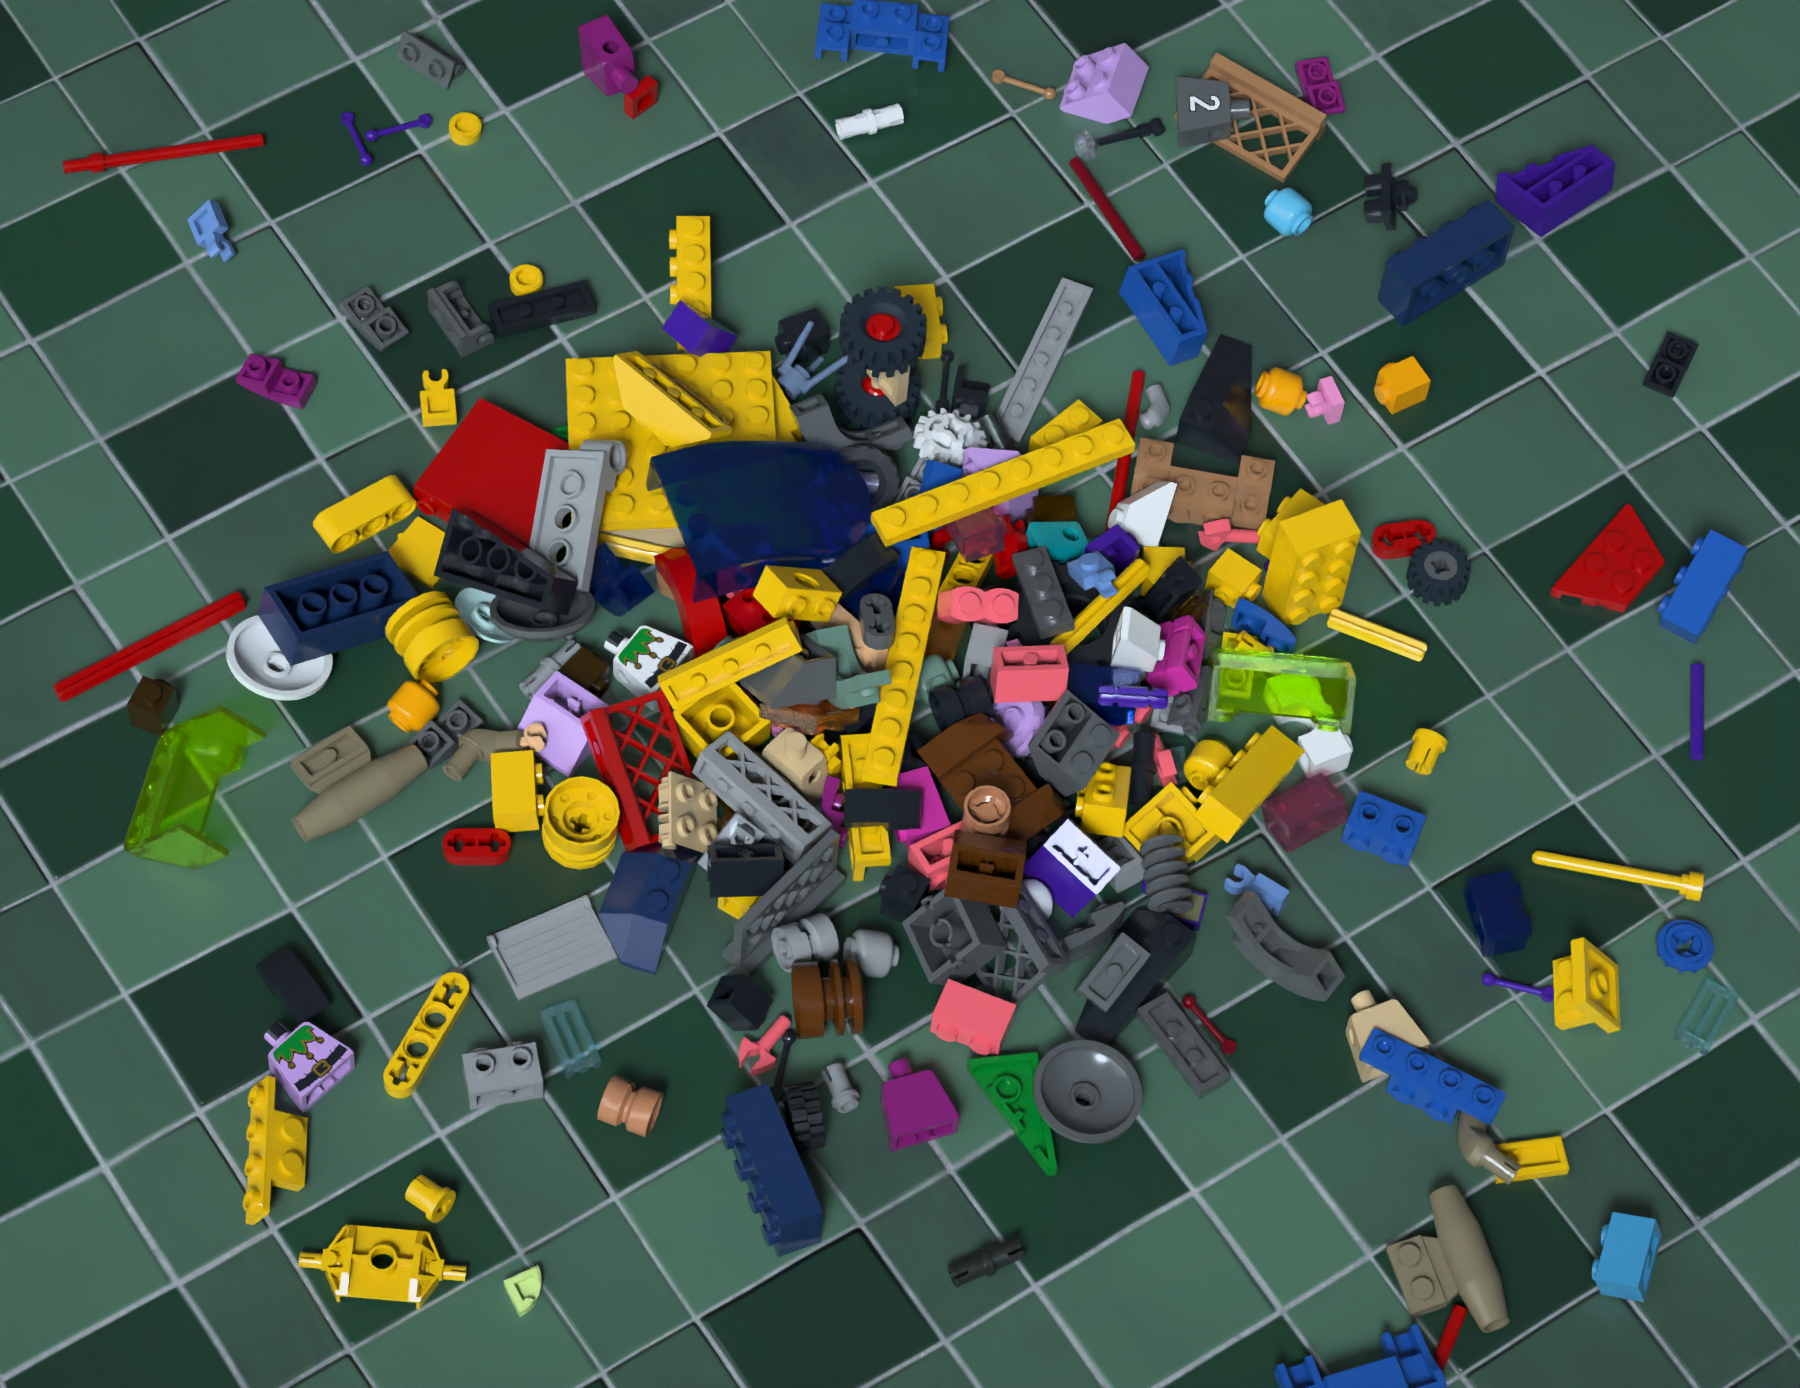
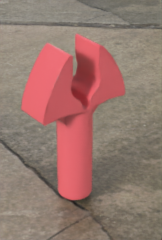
[1198,519,1260,551]
[1153,733,1178,787]
[739,1015,791,1076]

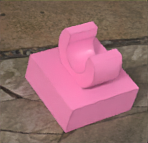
[1304,376,1345,425]

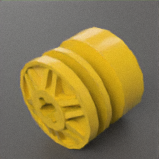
[385,591,479,685]
[542,776,620,870]

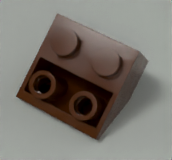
[944,830,1027,909]

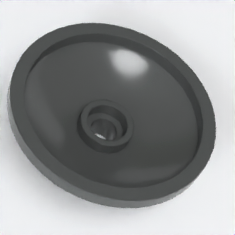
[490,591,596,642]
[1032,1040,1142,1144]

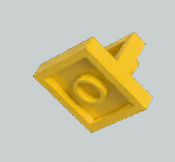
[1553,937,1621,1033]

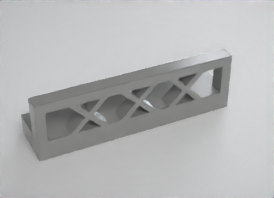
[692,731,832,865]

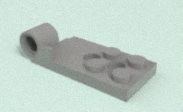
[529,439,627,592]

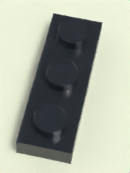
[488,280,595,339]

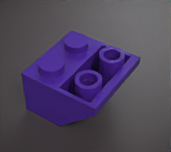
[1023,816,1121,918]

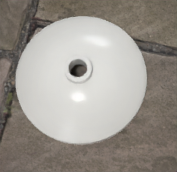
[226,615,333,700]

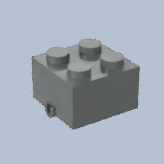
[902,888,1007,985]

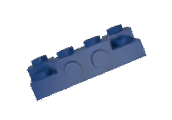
[815,0,950,72]
[1274,1323,1448,1388]

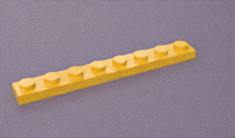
[871,418,1136,547]
[861,546,946,787]

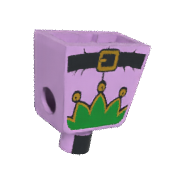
[264,1022,355,1113]

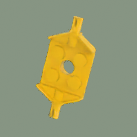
[298,1224,467,1309]

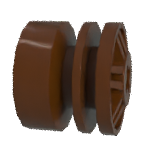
[791,958,866,1040]

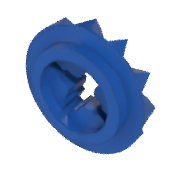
[1655,920,1714,974]

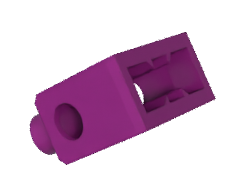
[578,15,638,96]
[880,1059,959,1152]

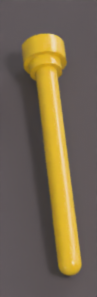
[1532,850,1704,902]

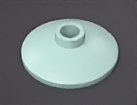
[454,588,514,643]

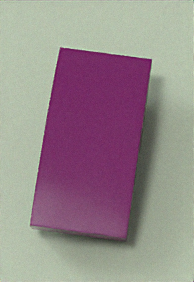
[1294,57,1345,116]
[235,353,317,409]
[821,776,849,849]

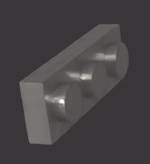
[1012,546,1075,639]
[1136,992,1230,1099]

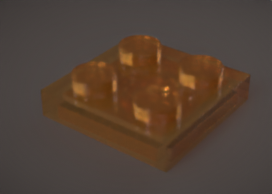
[759,700,860,735]

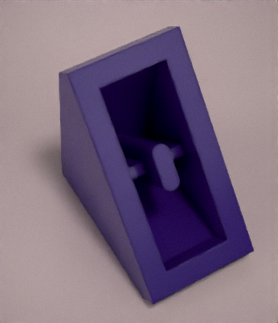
[662,299,738,357]

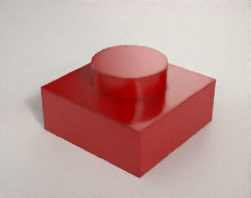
[624,75,658,120]

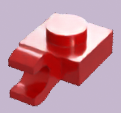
[993,515,1028,580]

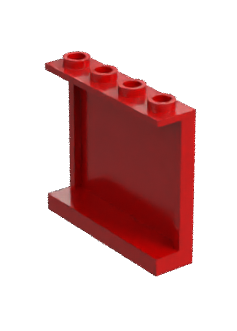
[413,398,569,548]

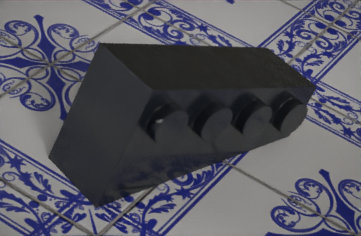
[434,508,578,615]

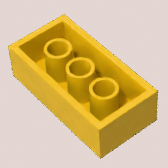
[1262,499,1361,626]

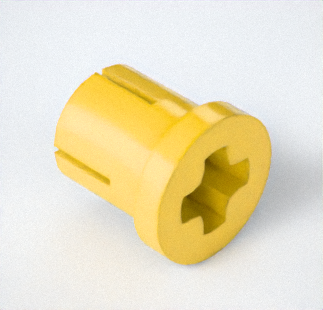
[1405,728,1448,775]
[405,1175,456,1223]

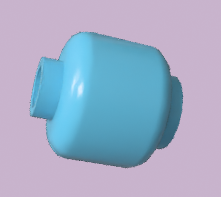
[1264,187,1313,237]

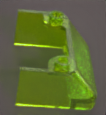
[1205,648,1357,734]
[124,705,267,869]

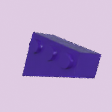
[1495,145,1615,237]

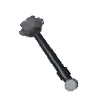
[1074,118,1166,161]

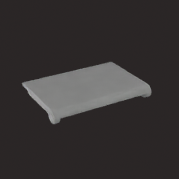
[486,894,617,1001]

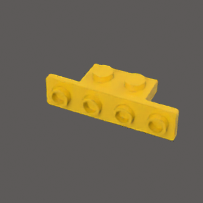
[243,1075,308,1225]

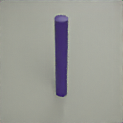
[1690,663,1704,761]

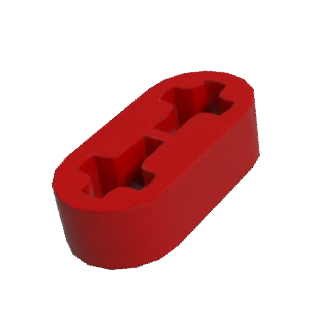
[1370,520,1436,559]
[442,828,511,865]

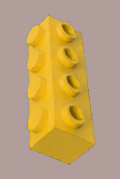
[669,216,712,350]
[1193,725,1305,843]

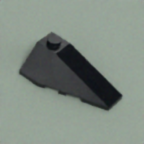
[1175,335,1252,464]
[1075,909,1197,1046]

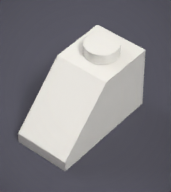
[1108,481,1177,548]
[1110,606,1165,672]

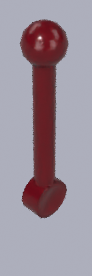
[1182,995,1236,1056]

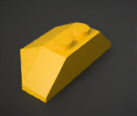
[613,351,733,448]

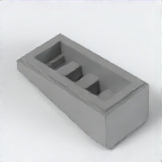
[1088,833,1146,893]

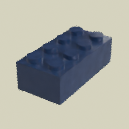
[1378,200,1515,326]
[257,551,418,666]
[720,1083,823,1257]

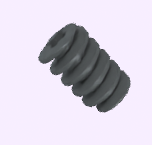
[1140,834,1194,915]

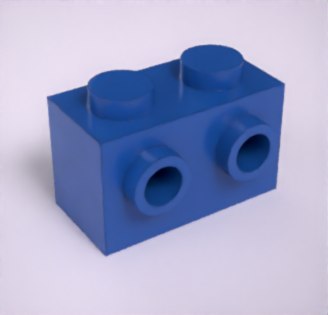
[1341,790,1427,867]

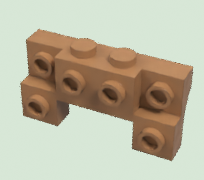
[1130,437,1275,530]

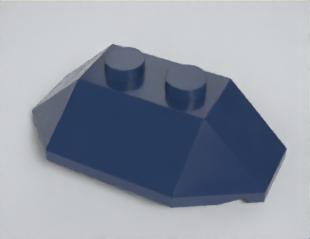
[599,843,702,975]

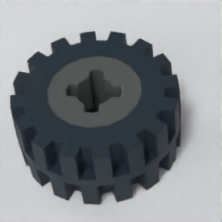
[1406,540,1471,606]

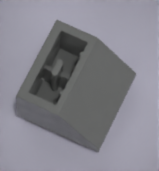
[740,634,836,711]
[1028,690,1120,797]

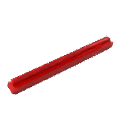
[53,591,246,702]

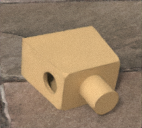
[761,727,828,805]
[1346,990,1430,1083]

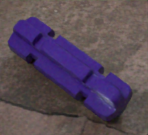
[1098,684,1168,709]

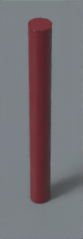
[1069,157,1146,262]

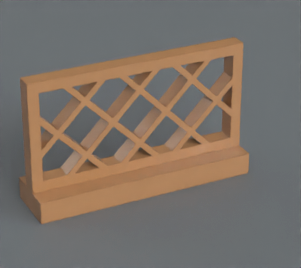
[1174,53,1327,183]

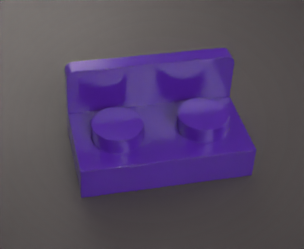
[1084,524,1140,577]

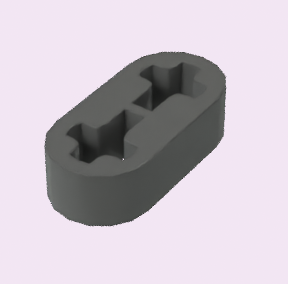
[859,593,895,650]

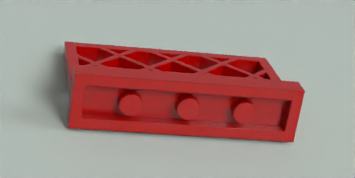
[580,690,695,852]

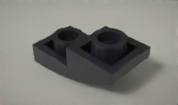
[1642,332,1699,398]
[822,532,899,602]
[844,788,923,831]
[255,947,331,1025]

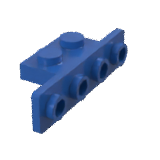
[1359,1028,1506,1125]

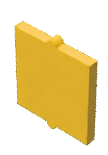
[388,516,445,589]

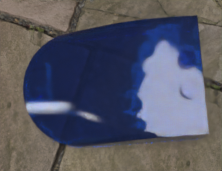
[646,440,871,603]

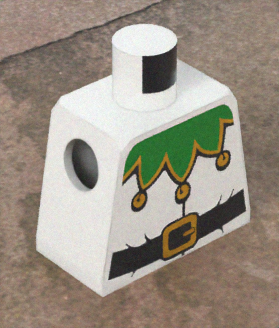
[604,625,693,711]

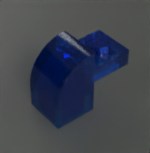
[590,542,655,617]

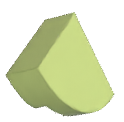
[503,1265,542,1317]

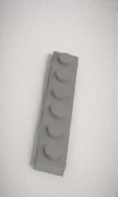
[998,277,1093,449]

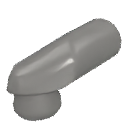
[1139,384,1170,430]

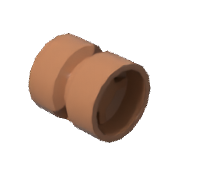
[962,785,1011,838]
[597,1075,664,1138]

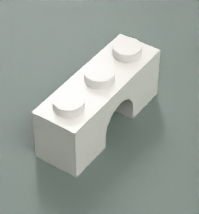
[1262,666,1353,782]

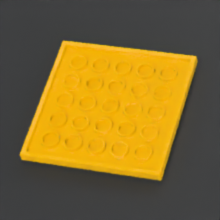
[565,351,781,531]

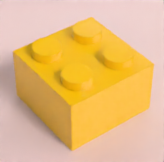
[672,682,771,761]

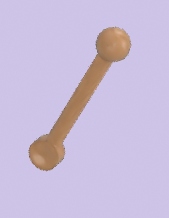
[992,70,1056,100]

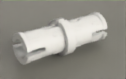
[835,103,904,140]

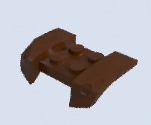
[917,713,1066,842]

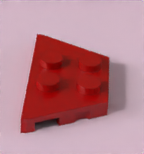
[1550,503,1665,613]

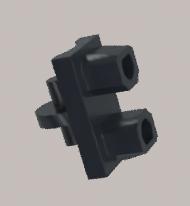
[1364,163,1418,231]

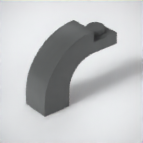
[789,394,913,469]
[1225,891,1345,1002]

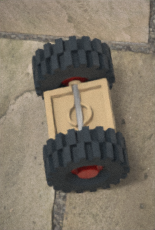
[834,287,927,431]

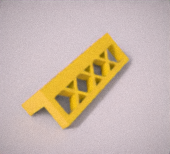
[657,617,803,710]
[838,733,891,881]

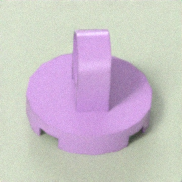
[992,701,1051,757]

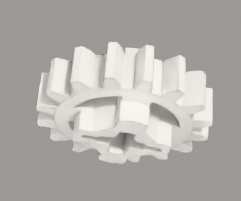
[913,408,988,468]

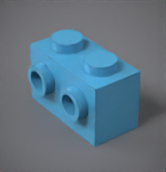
[1592,1212,1662,1302]

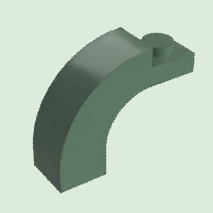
[805,624,892,709]

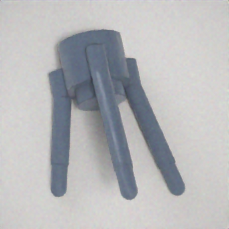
[776,321,848,400]

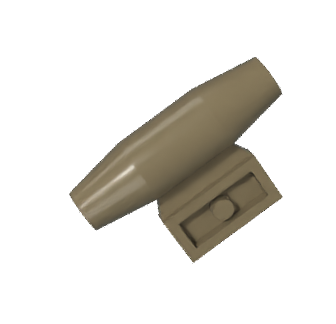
[290,725,428,842]
[1385,1185,1510,1333]

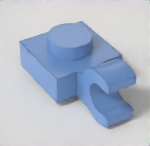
[187,200,235,262]
[1067,551,1118,599]
[1223,864,1290,918]

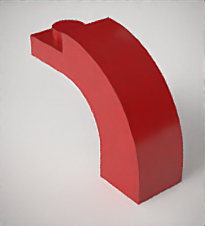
[654,546,727,659]

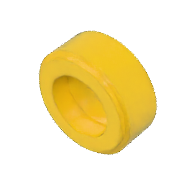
[449,112,482,146]
[510,264,543,297]

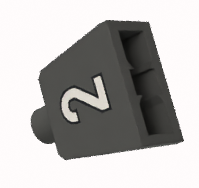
[1176,77,1250,148]

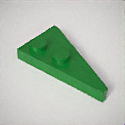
[967,1052,1057,1176]

